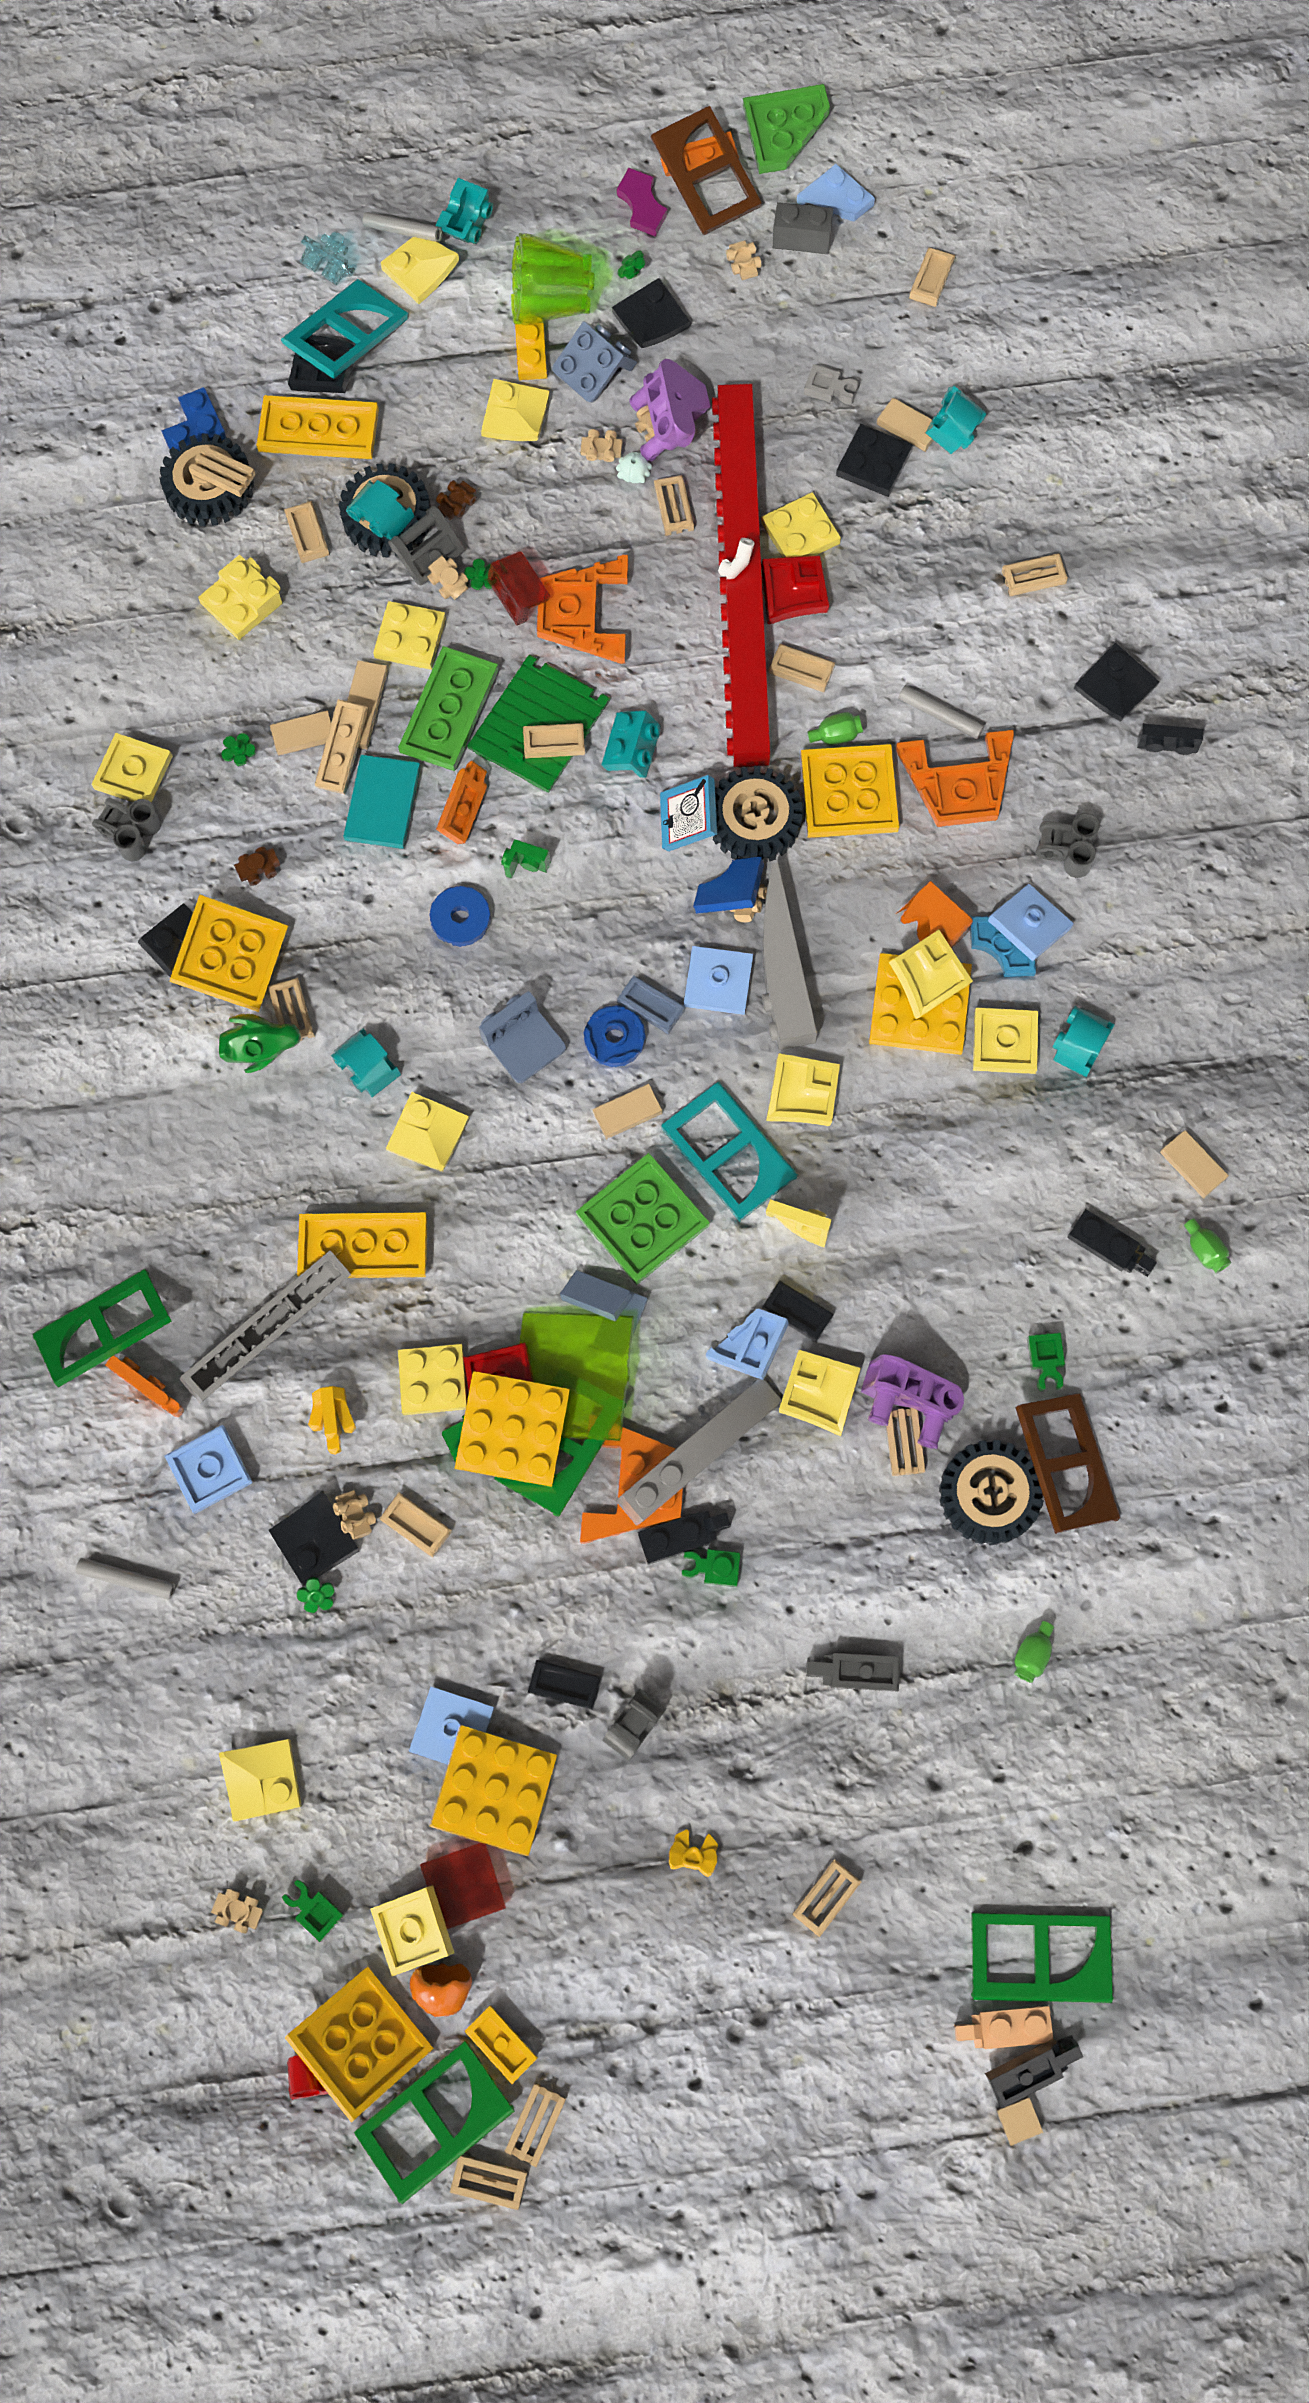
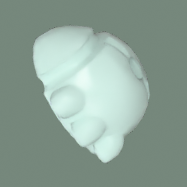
[616,452,652,483]

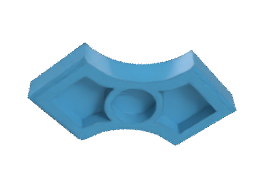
[970,916,1036,977]

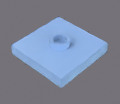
[988,884,1074,961]
[684,946,753,1015]
[165,1425,253,1514]
[409,1687,495,1765]

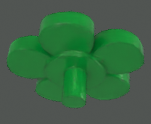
[618,250,646,280]
[464,559,497,590]
[221,733,256,766]
[297,1577,335,1613]

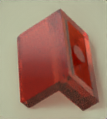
[487,552,550,626]

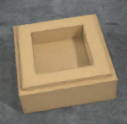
[996,2096,1043,2146]

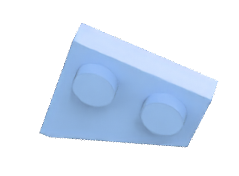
[797,164,875,222]
[705,1308,789,1380]

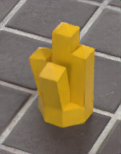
[308,1386,357,1455]

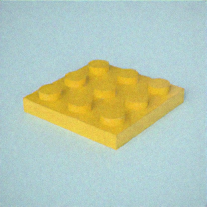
[801,744,899,838]
[169,894,288,1012]
[869,953,972,1055]
[454,1371,570,1487]
[429,1725,557,1856]
[285,1966,434,2123]

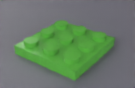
[576,1153,710,1285]

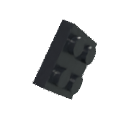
[836,423,913,497]

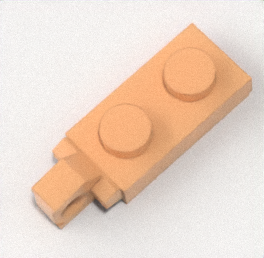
[954,2006,1054,2049]

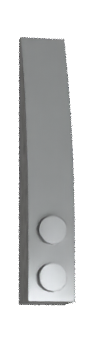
[762,863,817,1050]
[179,1251,351,1404]
[615,1379,782,1526]

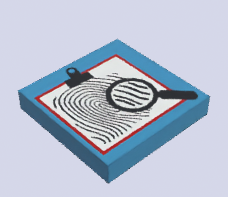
[660,775,717,852]

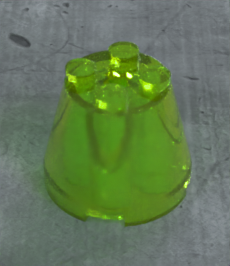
[511,233,595,325]

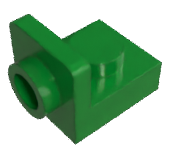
[501,839,551,878]

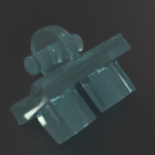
[300,231,355,285]

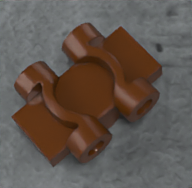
[436,480,477,521]
[234,847,280,886]

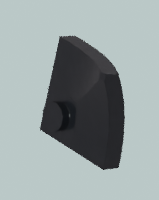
[612,278,690,348]
[288,335,356,394]
[1074,643,1160,722]
[138,903,193,987]
[268,1491,360,1587]

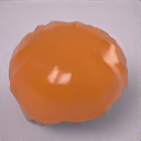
[410,1963,472,2017]

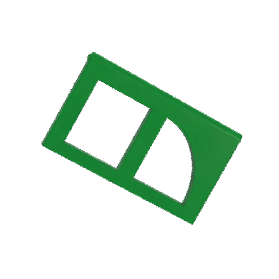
[32,1269,172,1388]
[494,1368,627,1517]
[971,1913,1114,2003]
[353,2041,515,2205]

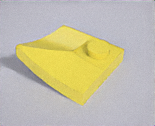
[381,237,459,304]
[481,379,549,441]
[889,930,973,1019]
[766,1053,840,1126]
[386,1092,469,1172]
[766,1199,832,1247]
[779,1350,861,1436]
[219,1739,302,1822]

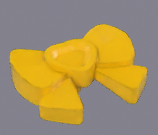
[668,1829,718,1877]

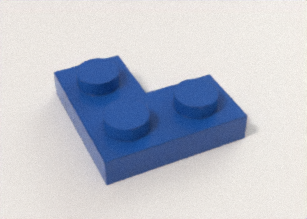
[161,387,226,451]

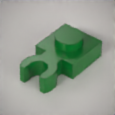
[1027,1333,1065,1392]
[682,1549,740,1587]
[282,1880,345,1942]

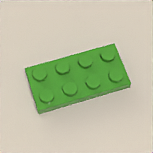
[398,646,499,771]

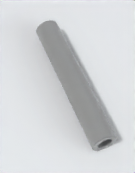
[362,212,442,242]
[898,685,984,739]
[76,1557,175,1599]

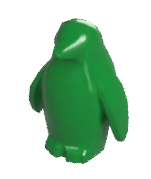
[219,1014,301,1073]

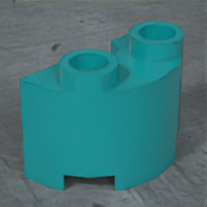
[435,178,493,244]
[925,386,986,454]
[346,480,415,540]
[1052,1006,1115,1077]
[331,1028,401,1098]

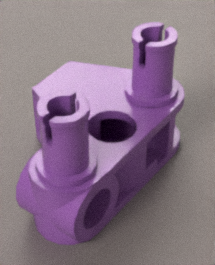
[629,359,711,462]
[861,1354,964,1449]

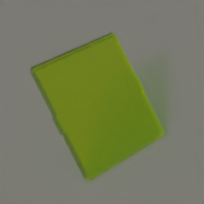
[519,1311,634,1441]

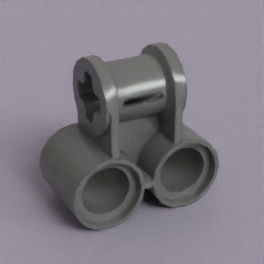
[92,798,161,862]
[1036,813,1100,878]
[602,1688,667,1761]

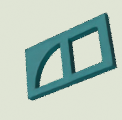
[281,279,408,379]
[661,1082,798,1222]

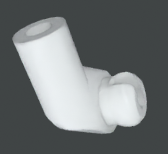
[718,538,754,579]

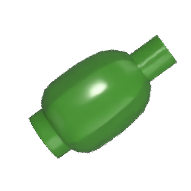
[807,712,863,745]
[1184,1218,1232,1274]
[1014,1621,1054,1683]

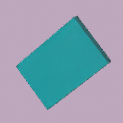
[343,755,421,849]

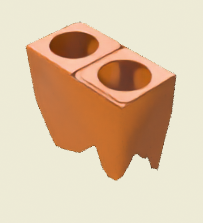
[896,881,973,948]

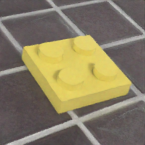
[761,492,841,558]
[373,601,446,670]
[92,733,173,803]
[973,1008,1038,1074]
[398,1344,467,1415]
[371,1885,455,1976]

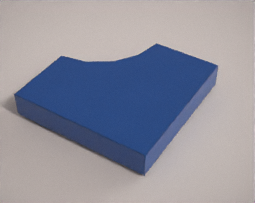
[693,857,764,914]

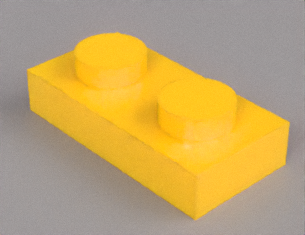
[515,323,547,380]
[465,2005,538,2084]

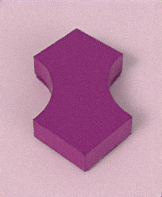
[617,168,667,237]

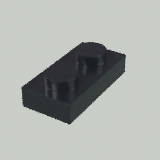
[1137,723,1204,755]

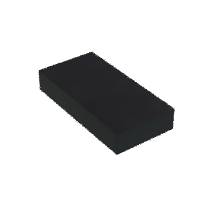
[762,1281,834,1343]
[527,1660,601,1710]

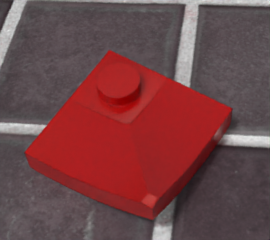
[761,556,829,624]

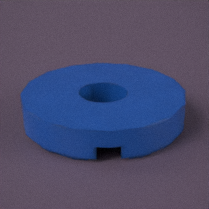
[429,886,491,947]
[584,1005,646,1067]

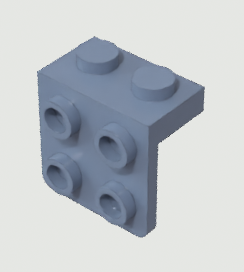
[552,321,637,403]
[479,991,566,1083]

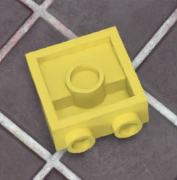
[198,554,283,640]

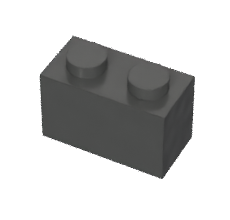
[772,202,833,254]

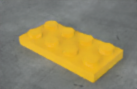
[256,395,379,459]
[297,1212,427,1278]

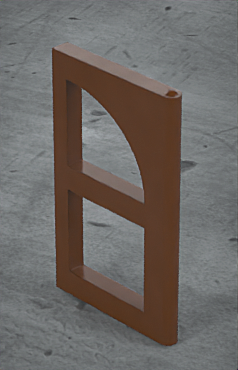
[650,106,762,235]
[1015,1393,1121,1534]

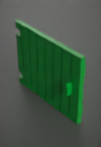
[467,654,611,793]

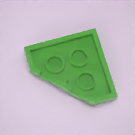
[743,84,830,174]

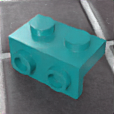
[601,711,661,778]

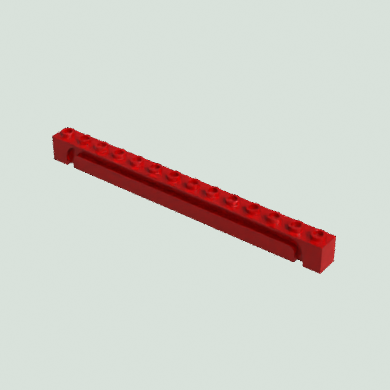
[712,384,770,767]

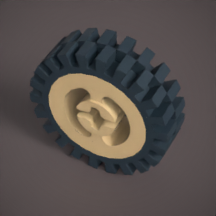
[159,433,254,526]
[339,463,431,558]
[713,766,803,862]
[939,1440,1044,1545]

